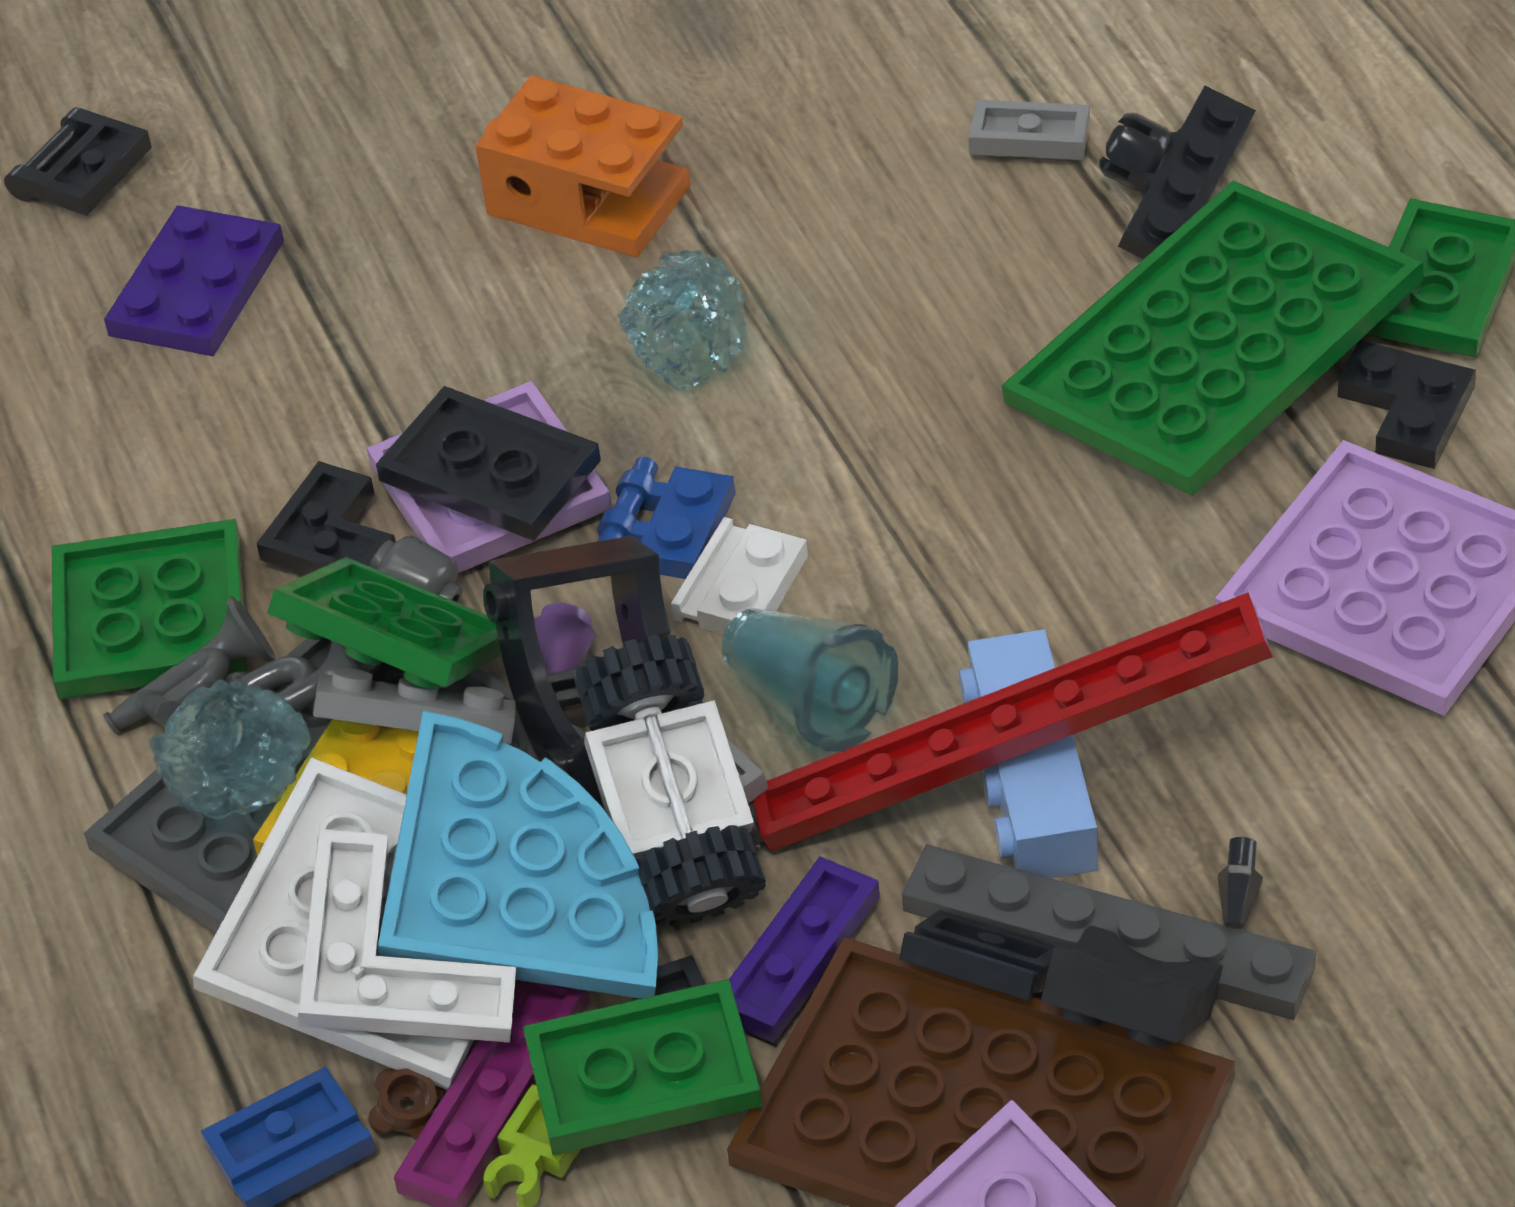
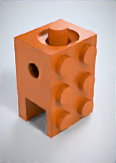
[475,75,691,258]

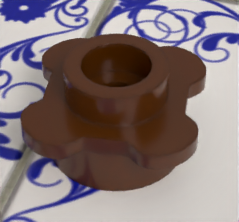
[368,1068,444,1140]

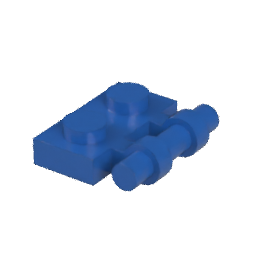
[597,457,736,579]

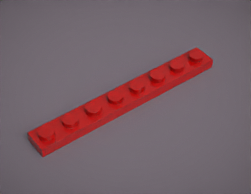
[753,592,1273,852]

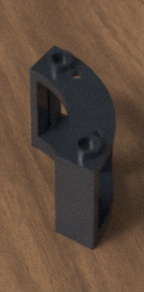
[483,536,703,804]

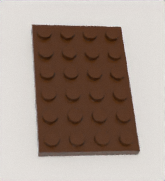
[727,937,1235,1207]

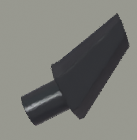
[1218,837,1263,929]

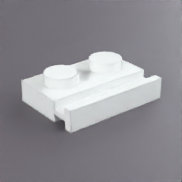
[671,517,808,644]

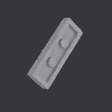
[313,668,516,744]

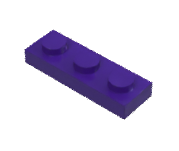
[729,856,880,1043]

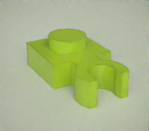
[483,1084,581,1207]

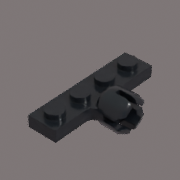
[1099,85,1256,259]

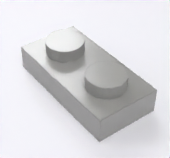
[969,100,1090,160]

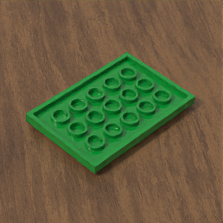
[1001,180,1424,496]

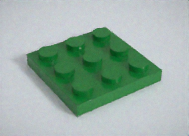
[51,519,248,699]
[267,557,501,689]

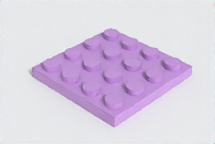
[1215,440,1515,716]

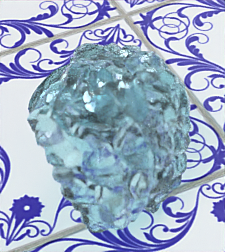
[617,250,746,390]
[149,679,311,820]

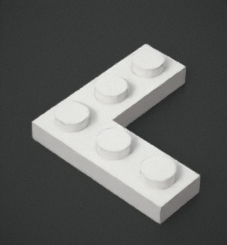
[298,829,516,1042]

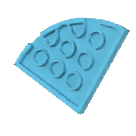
[377,711,658,999]

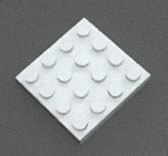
[193,758,475,1090]

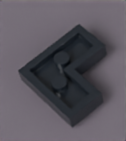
[1338,340,1476,469]
[256,461,396,575]

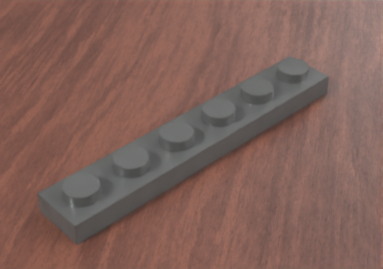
[902,844,1316,1020]

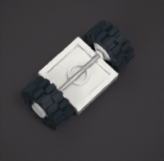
[574,634,766,926]

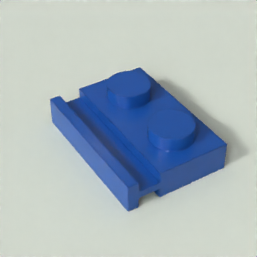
[201,1066,376,1207]

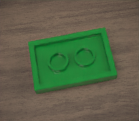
[1367,198,1515,358]
[523,979,762,1155]

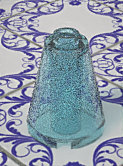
[722,608,898,751]

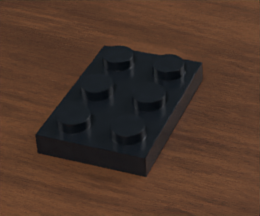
[376,386,601,541]

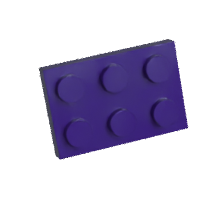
[104,205,284,357]

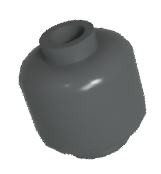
[369,535,463,603]

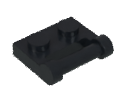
[4,107,152,216]

